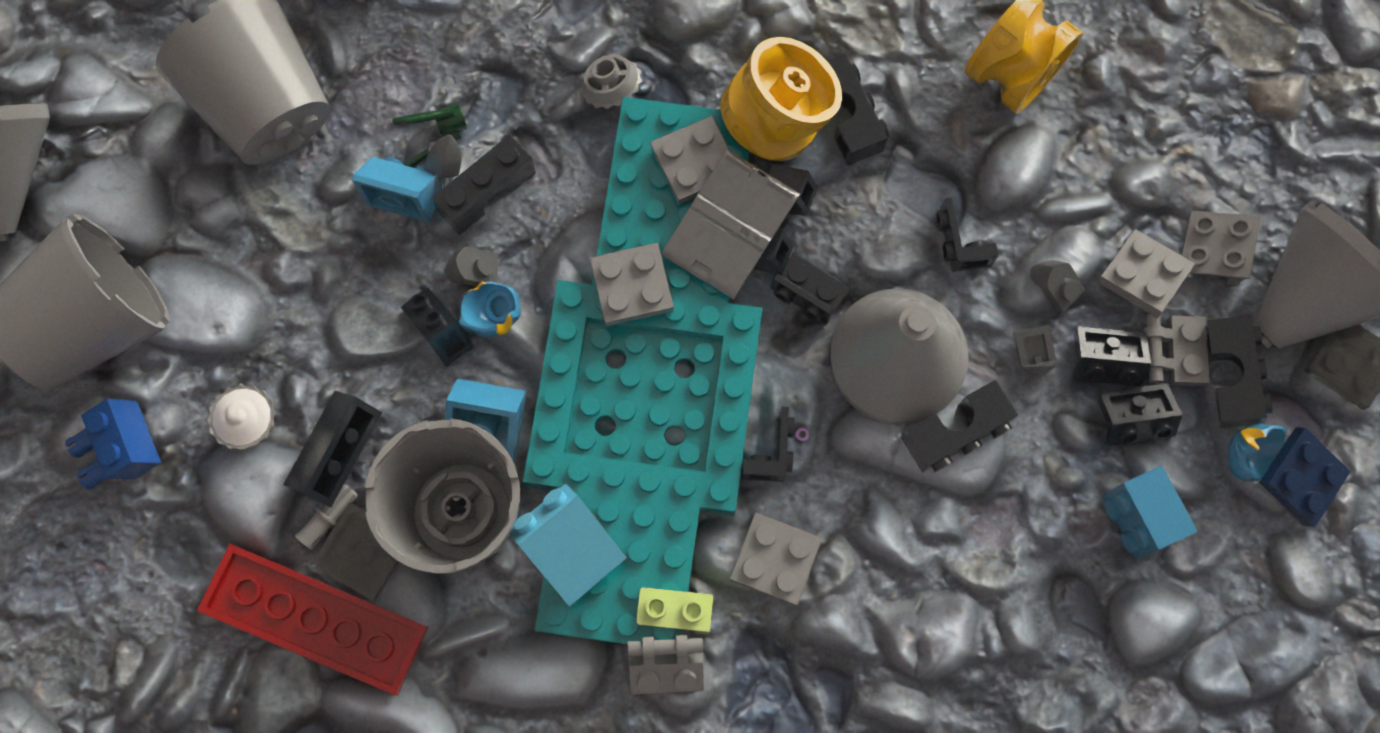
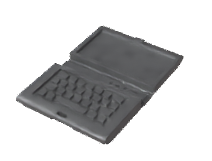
[661,149,800,300]

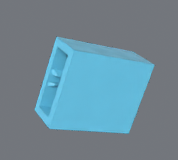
[509,483,627,606]

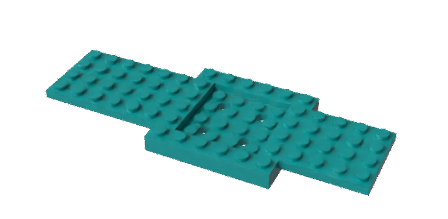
[523,97,763,645]

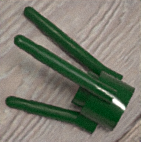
[392,104,467,167]

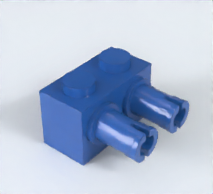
[65,398,161,490]

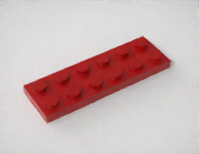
[197,544,429,696]

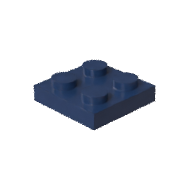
[1259,427,1351,527]

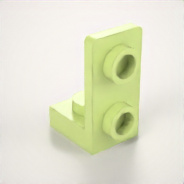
[637,588,713,635]

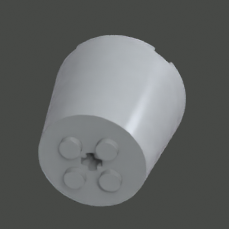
[156,0,331,165]
[0,214,170,390]
[365,419,520,573]

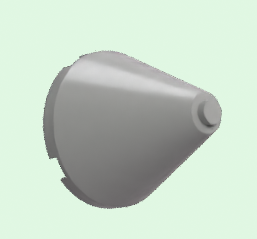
[0,104,50,241]
[1253,199,1380,349]
[829,289,969,424]

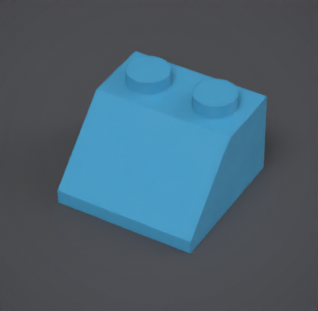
[352,157,442,223]
[445,379,526,463]

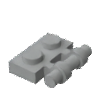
[1143,314,1209,386]
[628,635,704,695]

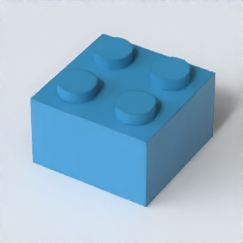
[1102,465,1198,559]

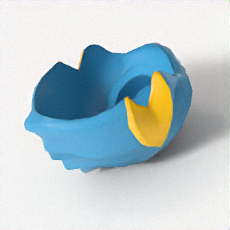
[459,281,521,338]
[1227,423,1287,482]

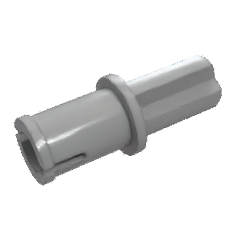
[295,484,357,551]

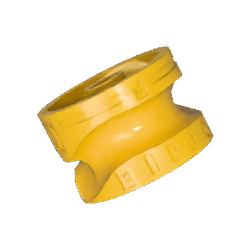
[964,0,1084,114]
[720,37,842,161]

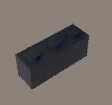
[283,391,382,507]

